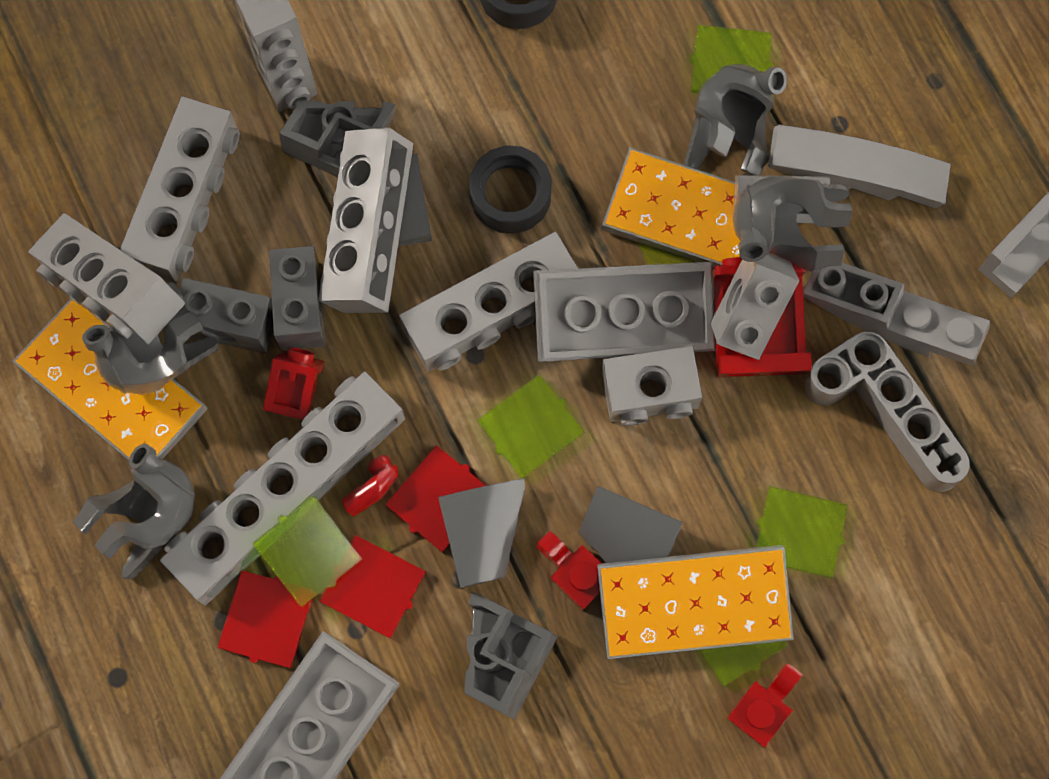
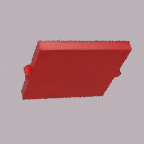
[385,445,486,554]
[319,535,426,639]
[217,570,315,669]

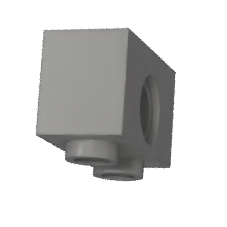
[711,253,799,360]
[601,346,702,426]

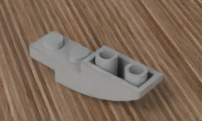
[803,263,990,366]

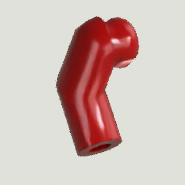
[342,455,398,517]

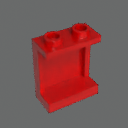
[713,256,812,378]

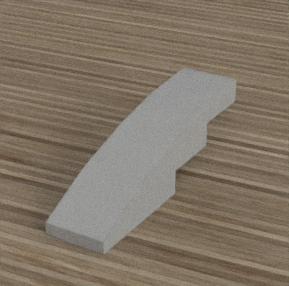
[768,125,951,208]

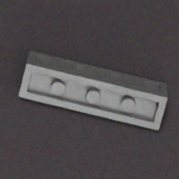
[978,192,1049,298]

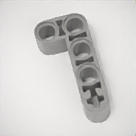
[804,332,970,492]

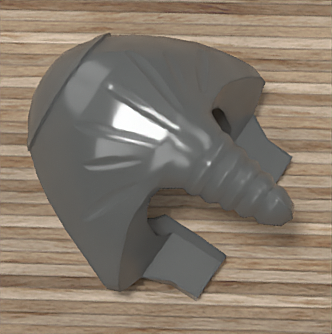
[684,64,787,175]
[733,176,852,271]
[82,282,219,395]
[73,443,196,580]

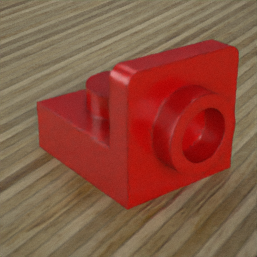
[263,347,325,420]

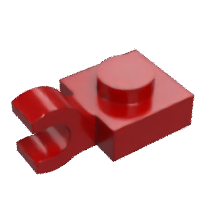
[536,531,602,611]
[726,663,803,748]

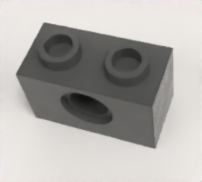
[269,246,326,351]
[171,278,274,354]

